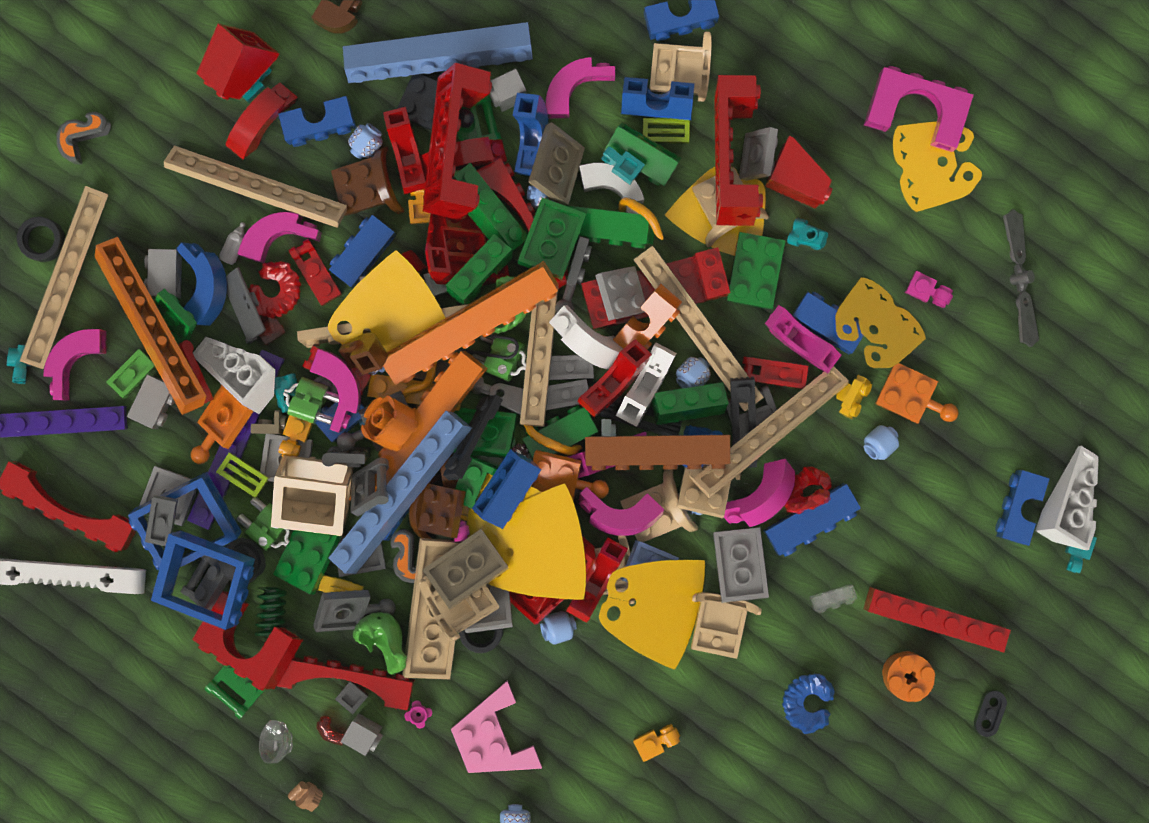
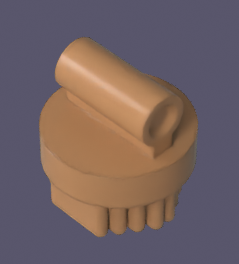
[288,781,323,812]

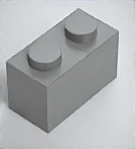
[490,69,527,112]
[144,249,182,298]
[127,375,175,429]
[341,713,383,756]

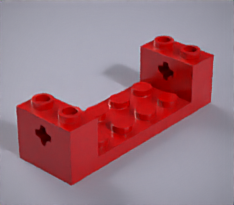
[422,63,492,220]
[714,75,763,226]
[581,247,730,331]

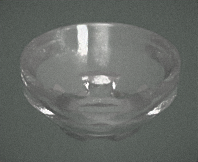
[259,720,293,764]

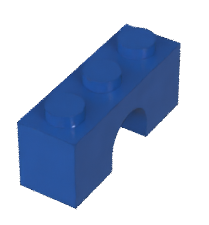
[644,0,719,41]
[621,77,695,120]
[278,96,356,147]
[995,470,1049,546]

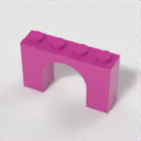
[864,66,973,152]

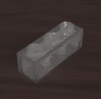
[810,584,857,613]

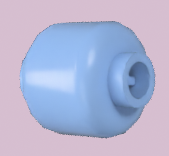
[864,425,899,460]
[540,611,577,645]

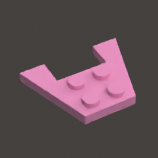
[451,680,542,773]

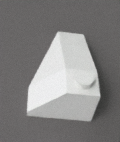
[193,337,275,414]
[1035,446,1098,550]

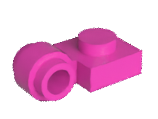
[905,271,953,308]
[454,519,470,542]

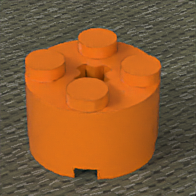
[361,395,418,451]
[882,651,935,702]

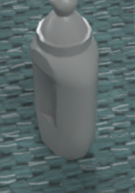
[219,222,245,265]

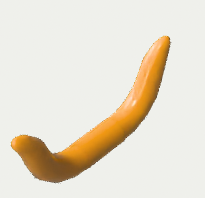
[618,197,664,240]
[403,361,437,394]
[524,425,583,455]

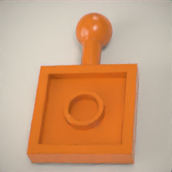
[875,363,959,424]
[191,385,253,464]
[531,450,609,501]

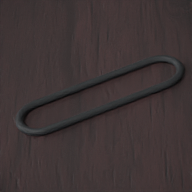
[455,334,519,359]

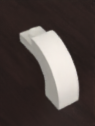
[579,163,644,214]
[549,305,623,369]
[616,343,677,427]

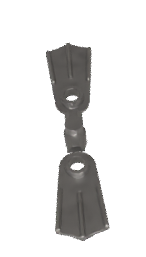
[1003,209,1039,347]
[414,359,523,415]

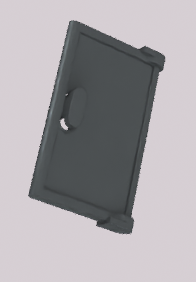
[226,267,266,344]

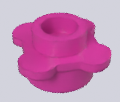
[405,700,432,729]

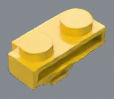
[836,375,872,419]
[318,574,364,593]

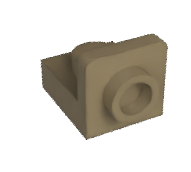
[251,410,288,435]

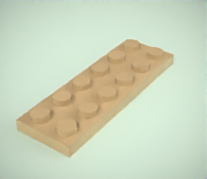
[403,538,463,679]

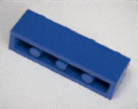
[763,484,861,557]

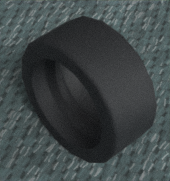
[16,216,65,262]
[219,537,266,584]
[459,628,503,653]

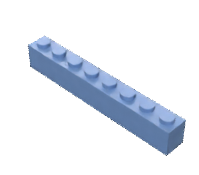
[343,22,533,83]
[329,411,472,574]

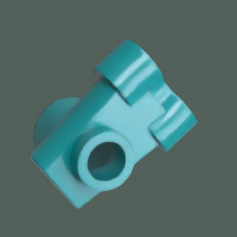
[787,218,828,250]
[7,345,31,384]
[274,374,298,413]

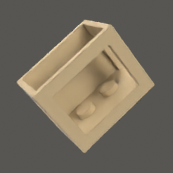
[271,455,353,536]

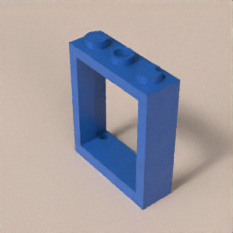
[128,472,242,570]
[151,530,255,630]

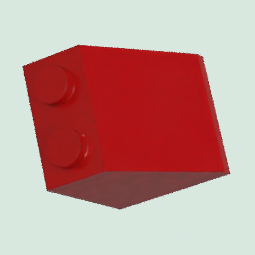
[196,23,279,100]
[765,136,833,209]

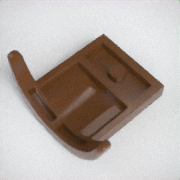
[331,146,404,216]
[409,474,466,539]

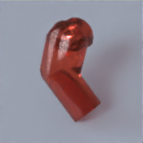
[316,716,345,746]

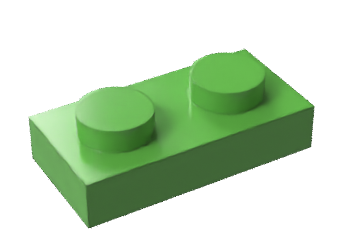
[106,349,156,399]

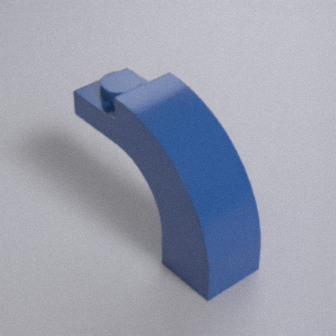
[513,93,548,176]
[176,242,227,326]

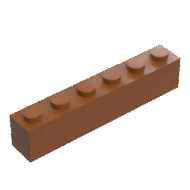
[585,435,731,470]

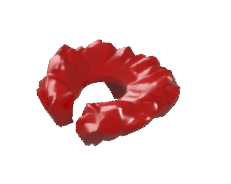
[248,261,301,318]
[784,466,831,514]

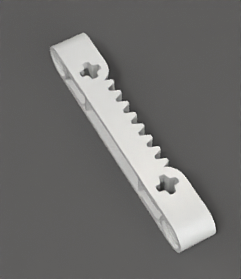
[0,559,146,594]

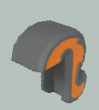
[56,112,111,165]
[391,529,416,583]

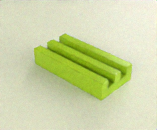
[643,118,690,144]
[216,452,270,498]

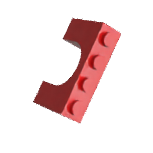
[192,591,303,691]

